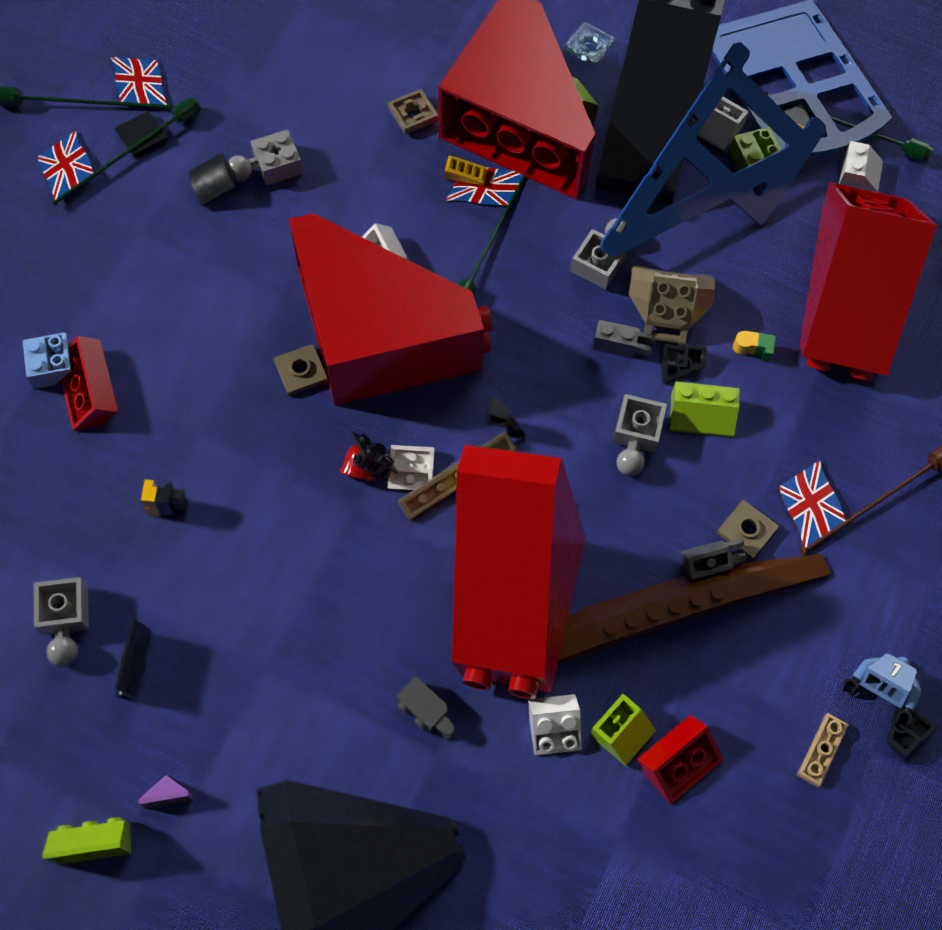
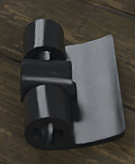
[115,620,152,700]

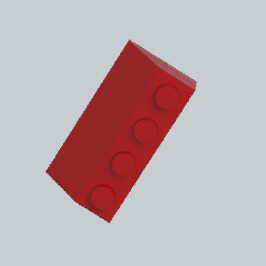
[61,336,118,431]

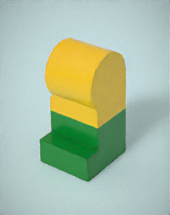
[733,331,775,363]

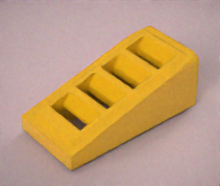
[445,156,487,186]

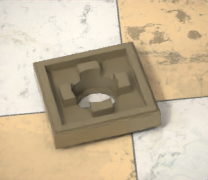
[387,89,438,135]
[273,344,328,396]
[716,500,779,560]

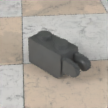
[592,320,655,357]
[680,539,747,579]
[396,676,455,739]

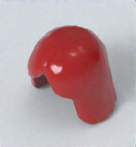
[339,445,375,481]

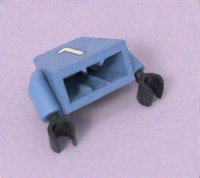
[843,654,921,727]

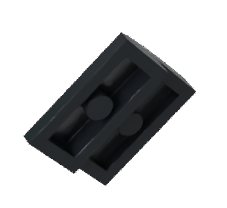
[189,153,237,207]

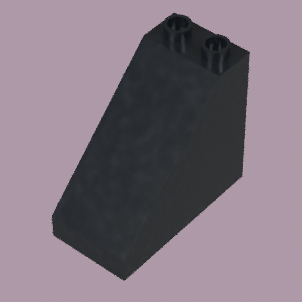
[595,0,725,205]

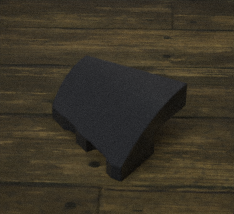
[661,344,707,383]
[486,397,526,441]
[887,706,937,763]

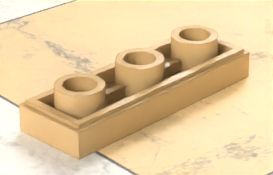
[796,713,849,787]

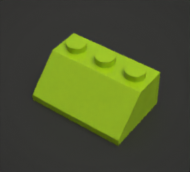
[669,382,740,438]
[42,817,131,865]

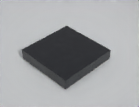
[114,111,168,159]

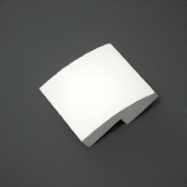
[388,445,435,490]

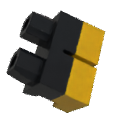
[141,479,189,518]

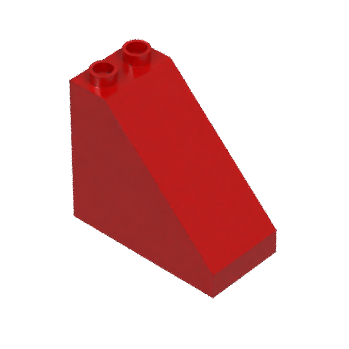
[438,0,595,200]
[799,182,937,381]
[288,213,493,406]
[452,445,586,699]

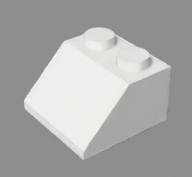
[839,141,883,192]
[362,223,408,259]

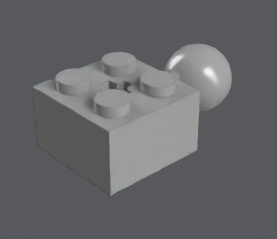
[227,129,303,186]
[570,218,627,290]
[612,394,667,476]
[34,577,89,667]

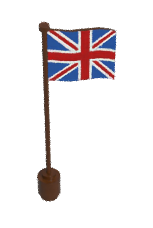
[779,445,942,556]

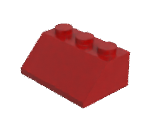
[637,715,724,804]

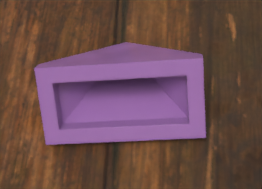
[138,775,193,808]

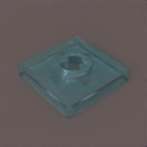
[564,21,616,67]

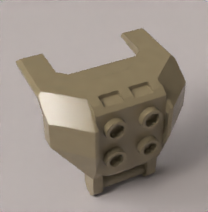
[629,265,715,346]

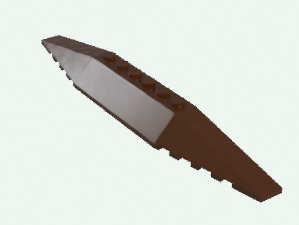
[492,554,831,686]

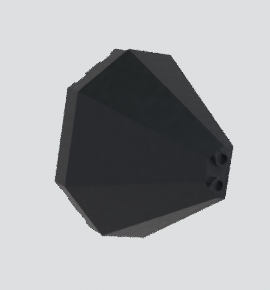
[256,779,466,930]

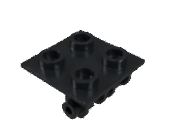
[351,431,399,479]

